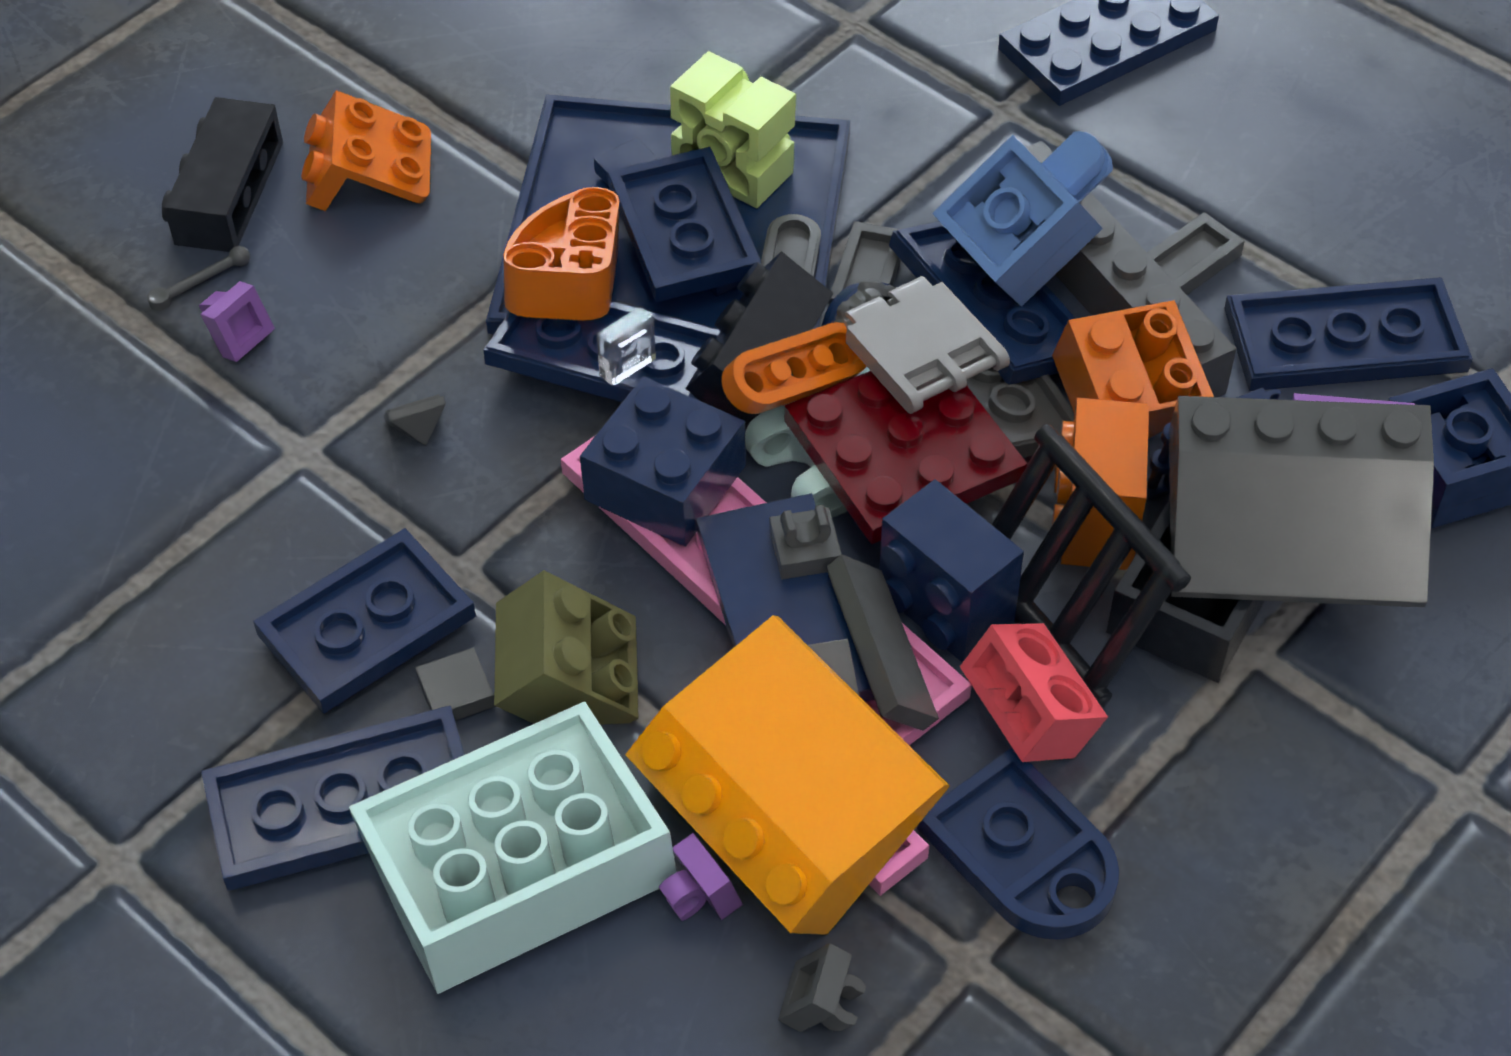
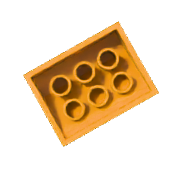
[625,615,950,935]

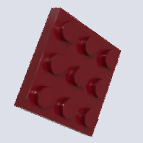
[784,371,1028,545]

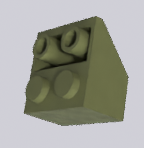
[494,570,639,725]

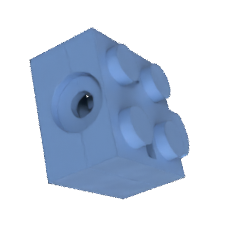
[932,131,1113,307]

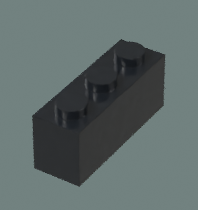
[162,97,283,252]
[685,251,833,426]

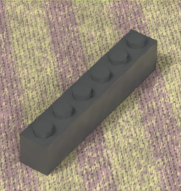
[1026,141,1237,397]

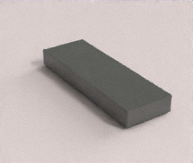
[827,554,939,731]

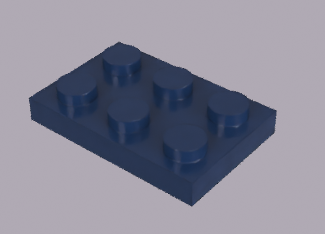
[608,147,762,302]
[253,528,476,714]

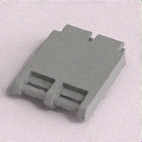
[844,276,1010,414]

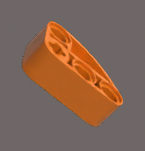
[503,187,619,321]

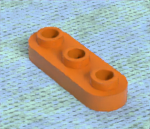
[722,322,866,414]

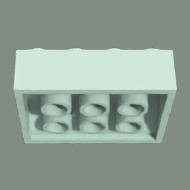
[349,701,677,994]

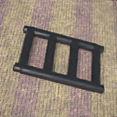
[992,424,1191,707]

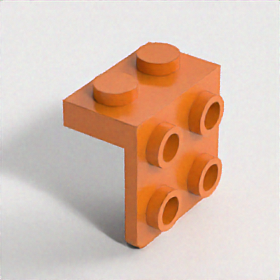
[301,90,431,211]

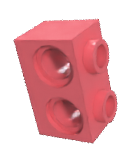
[960,623,1108,762]

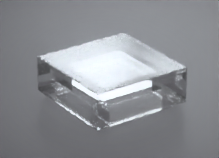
[597,306,656,386]

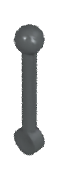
[147,246,250,311]

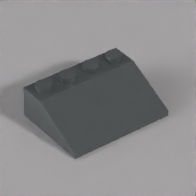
[1169,396,1434,607]

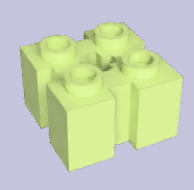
[670,51,796,208]

